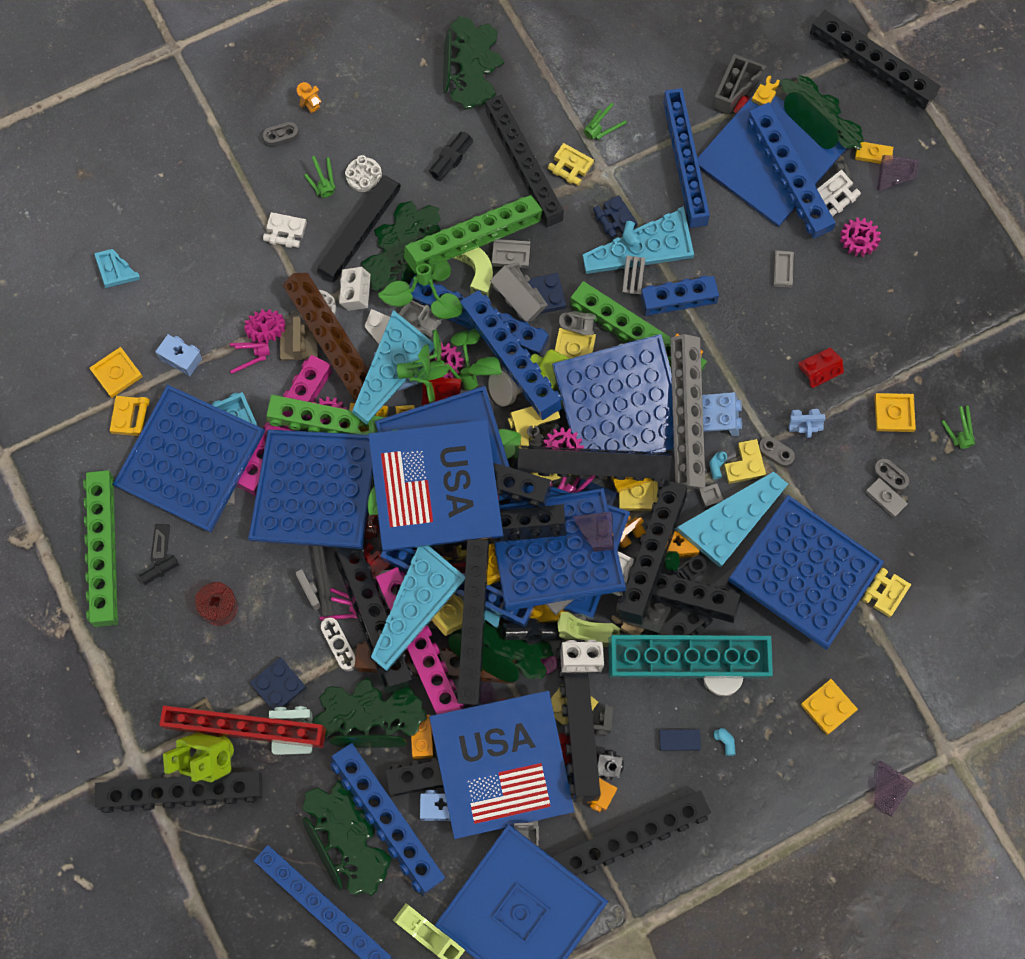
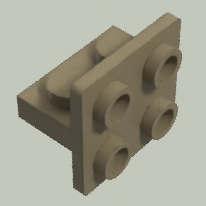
[280,317,318,361]

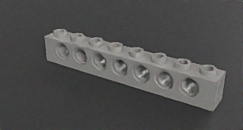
[671,334,706,490]

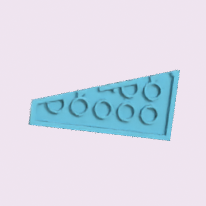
[582,206,694,274]
[352,310,435,425]
[675,472,788,567]
[371,546,465,671]

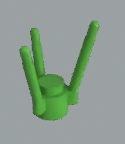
[583,103,627,140]
[304,156,336,198]
[942,405,975,449]

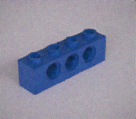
[640,276,719,316]

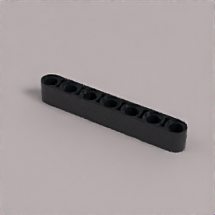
[317,175,401,282]

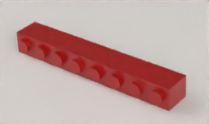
[159,706,326,748]

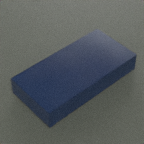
[659,729,701,751]

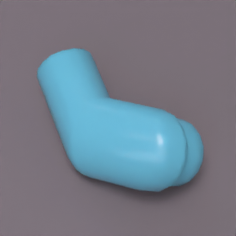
[623,221,640,247]
[709,451,727,479]
[713,728,736,756]

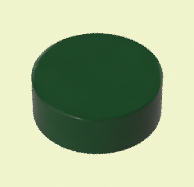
[665,551,680,571]

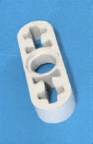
[321,618,356,671]

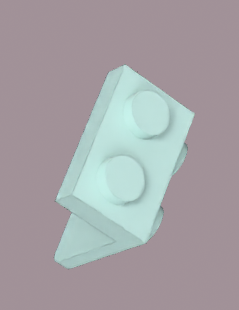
[269,706,312,755]

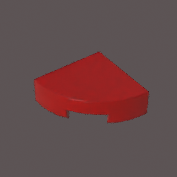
[734,96,751,113]

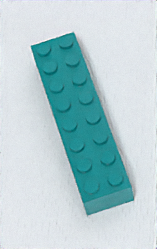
[608,635,773,679]

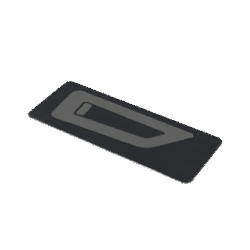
[150,524,170,562]

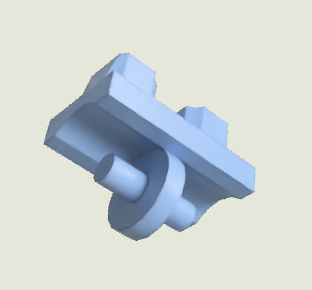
[788,409,826,438]

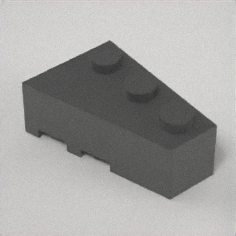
[712,54,767,114]

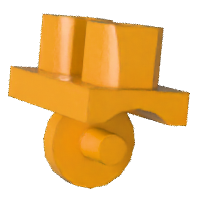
[297,82,322,114]
[619,516,646,548]

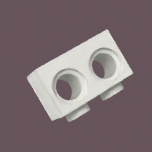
[339,267,371,311]
[560,640,604,672]

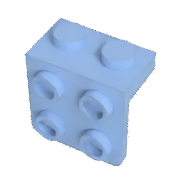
[702,392,742,436]

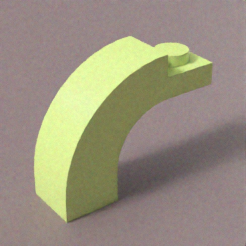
[453,247,493,298]
[557,612,620,647]
[393,903,465,959]

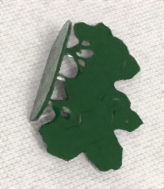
[443,16,504,109]
[780,75,864,150]
[361,201,441,291]
[448,620,553,682]
[312,678,427,748]
[302,780,391,896]

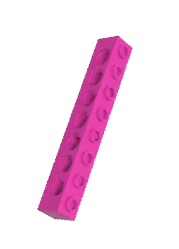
[236,355,333,497]
[376,567,465,715]

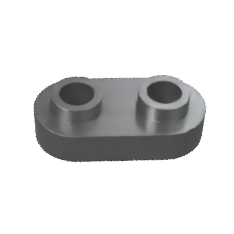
[263,122,299,146]
[759,437,795,467]
[873,459,909,492]

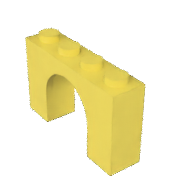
[507,406,573,481]

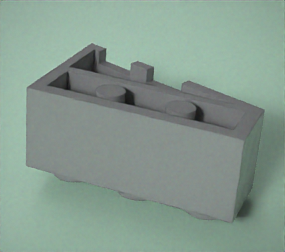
[490,262,548,322]

